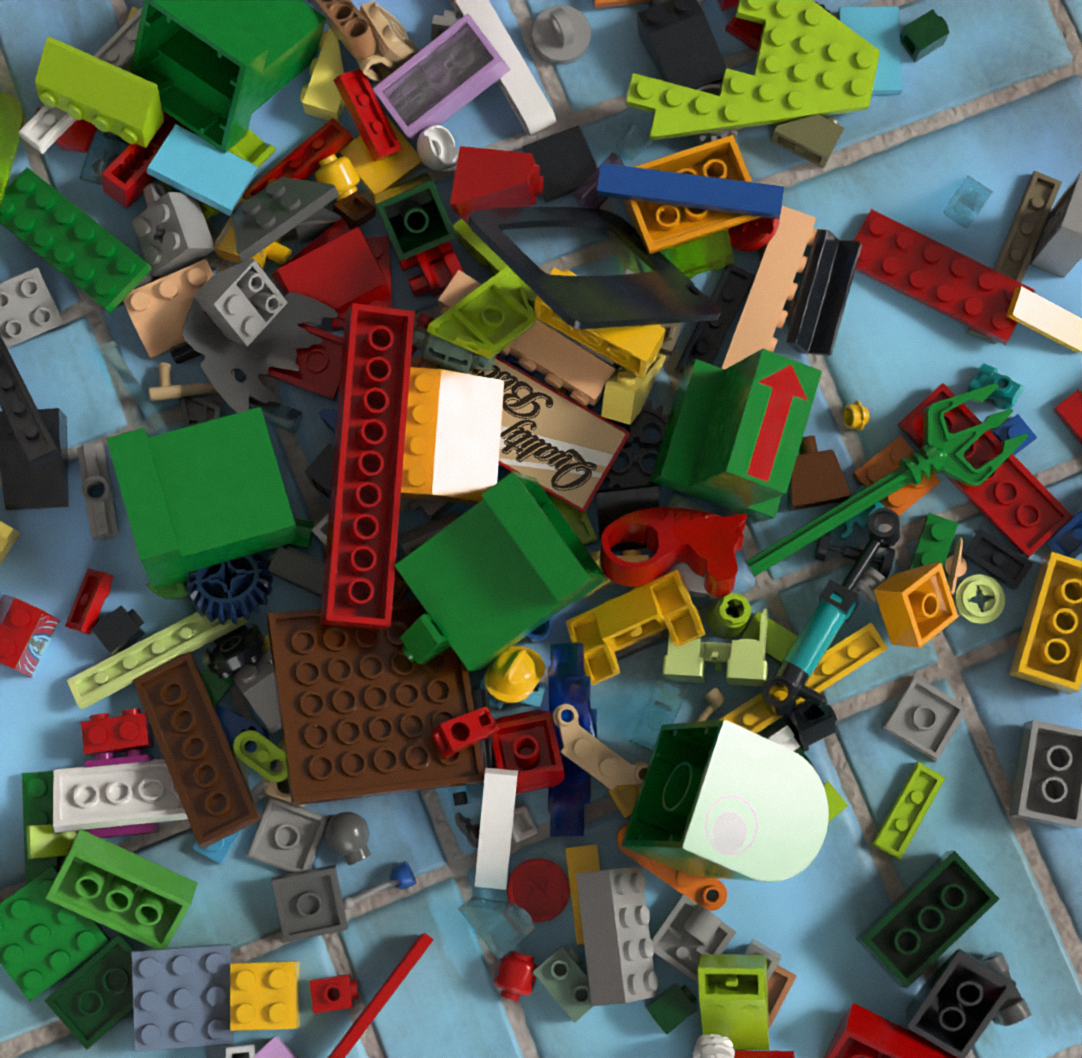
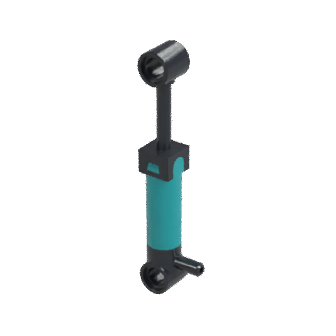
[762,508,900,716]

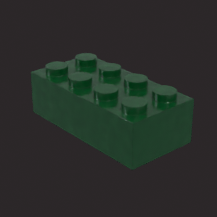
[855,850,999,988]

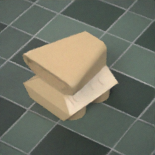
[355,1,419,84]

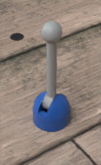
[343,861,417,910]

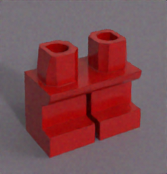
[396,241,464,298]

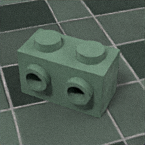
[533,946,593,1023]

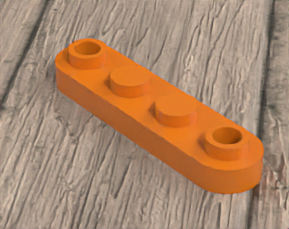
[616,823,727,911]

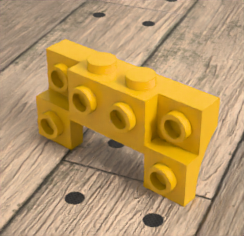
[565,570,705,685]

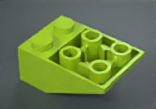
[698,954,770,1050]

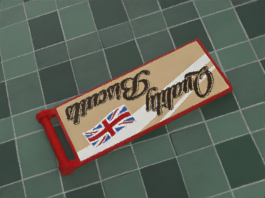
[411,313,630,513]

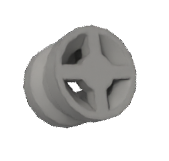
[853,566,887,604]

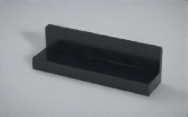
[786,229,862,356]

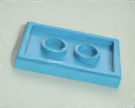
[838,6,902,95]
[147,124,258,216]

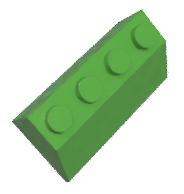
[45,829,198,949]

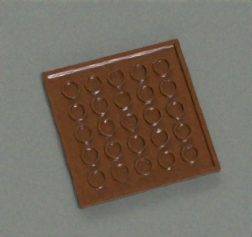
[266,600,485,806]

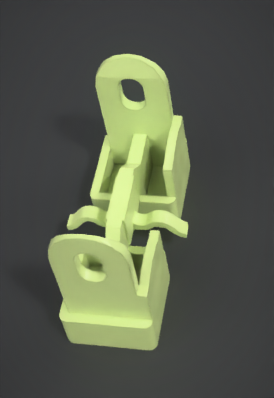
[662,608,769,687]

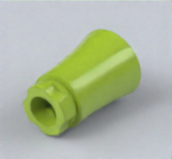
[707,593,751,639]

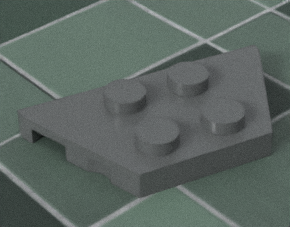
[232,177,339,262]

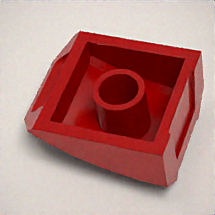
[492,710,565,795]

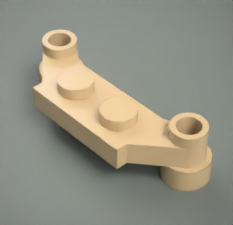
[552,704,649,791]

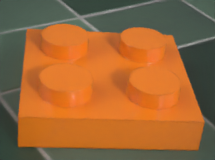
[852,435,941,517]

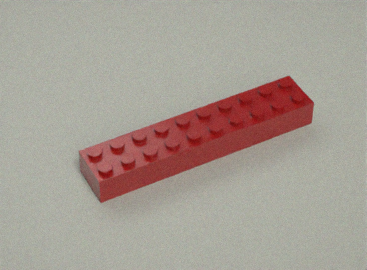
[320,303,415,630]

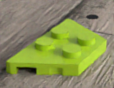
[427,266,537,359]

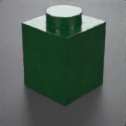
[900,9,950,62]
[645,983,697,1035]

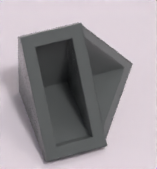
[295,207,342,244]

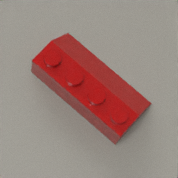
[824,1003,958,1058]

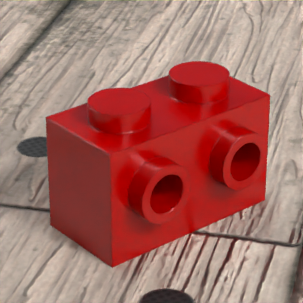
[81,709,155,757]

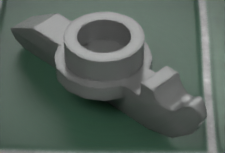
[455,812,480,848]

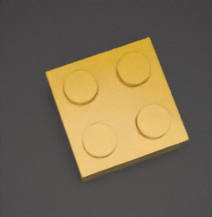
[230,961,300,1031]

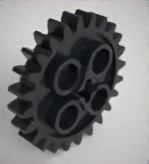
[600,400,670,493]

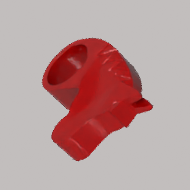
[599,507,747,597]

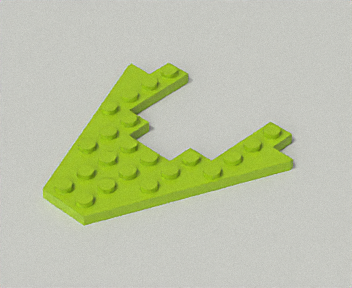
[625,0,880,141]

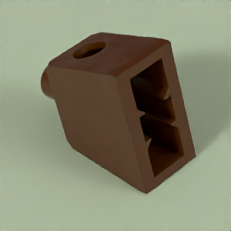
[787,436,851,512]

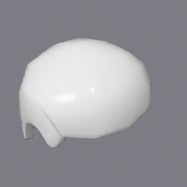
[417,125,459,171]

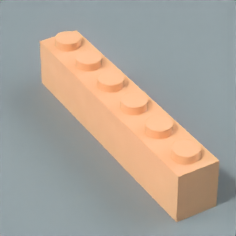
[722,205,817,370]
[438,270,616,407]

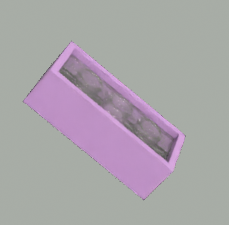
[373,13,511,144]

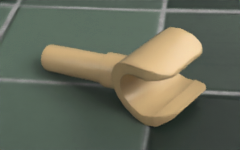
[696,688,724,722]

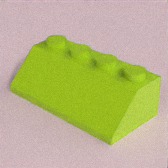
[35,36,164,148]

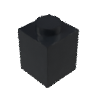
[91,605,146,655]

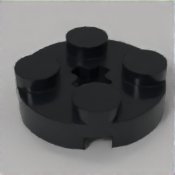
[203,624,265,679]

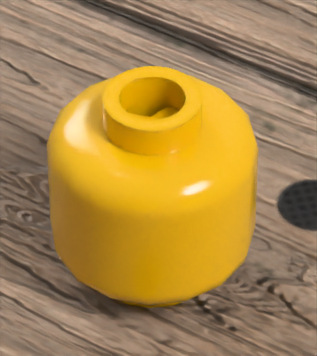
[315,154,360,201]

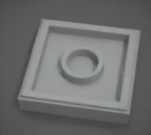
[881,675,968,762]
[247,796,330,873]

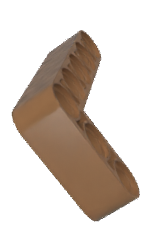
[307,0,377,59]

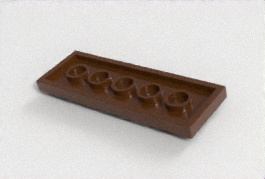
[133,652,262,849]

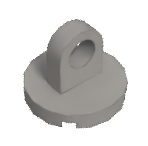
[532,5,591,65]

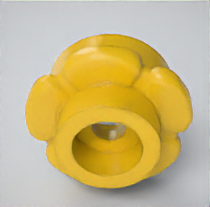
[843,401,869,431]

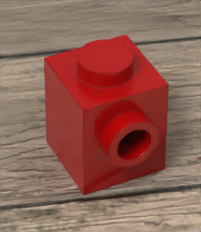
[309,974,359,1014]

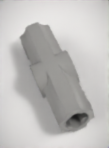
[77,443,120,540]

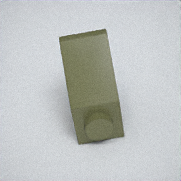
[771,114,844,168]

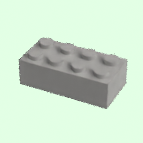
[576,866,658,1006]

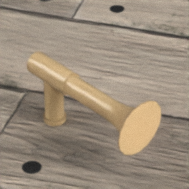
[149,362,235,401]

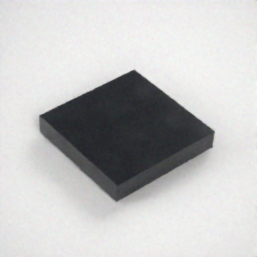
[523,125,599,203]
[595,484,660,552]

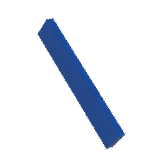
[597,163,784,219]

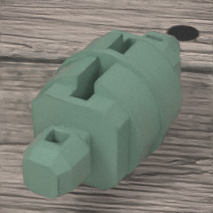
[412,327,496,374]

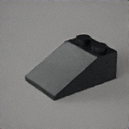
[637,0,727,90]
[0,408,69,510]
[906,948,1016,1058]

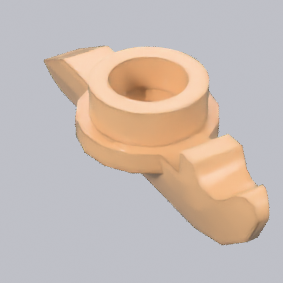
[944,537,967,595]

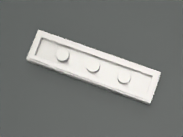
[474,768,518,890]

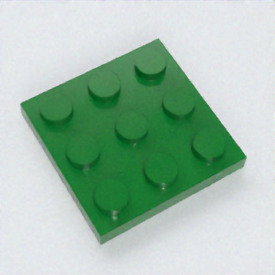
[0,864,111,1002]

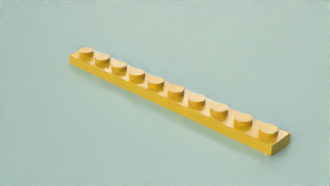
[607,622,888,819]

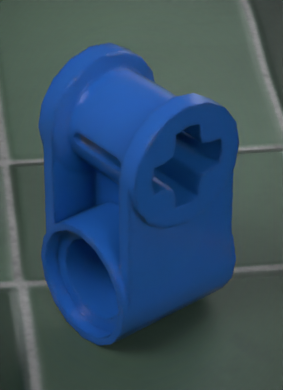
[216,705,270,753]

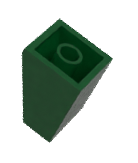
[372,172,457,261]

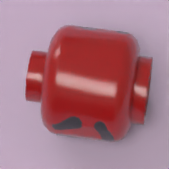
[493,950,538,1001]

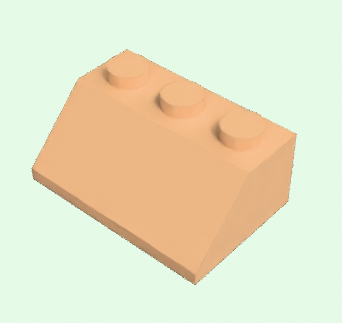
[123,259,214,359]

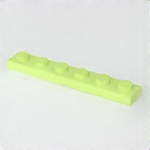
[67,612,251,710]

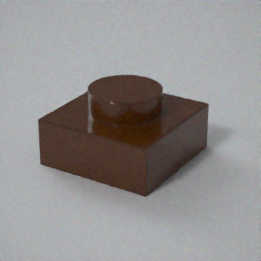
[333,192,376,229]

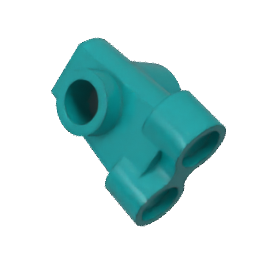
[967,363,1023,410]

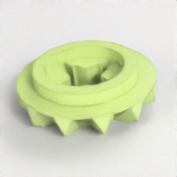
[954,574,1005,624]

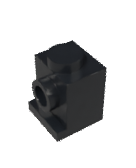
[785,701,837,752]

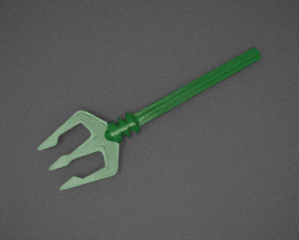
[745,384,1028,577]

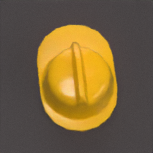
[484,646,545,703]

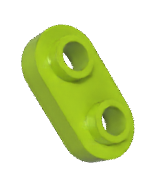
[234,730,288,782]

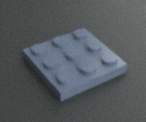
[131,944,234,1052]

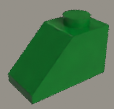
[400,614,451,664]

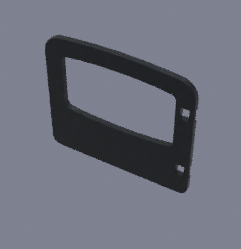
[468,207,722,329]

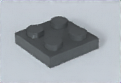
[271,864,348,943]

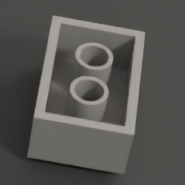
[1009,720,1082,829]

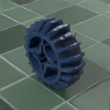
[187,553,273,626]

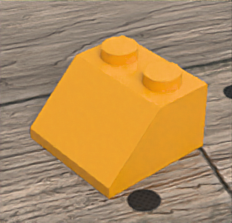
[874,562,958,648]

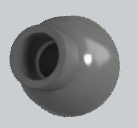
[325,812,371,866]

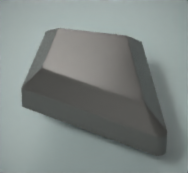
[179,395,222,427]

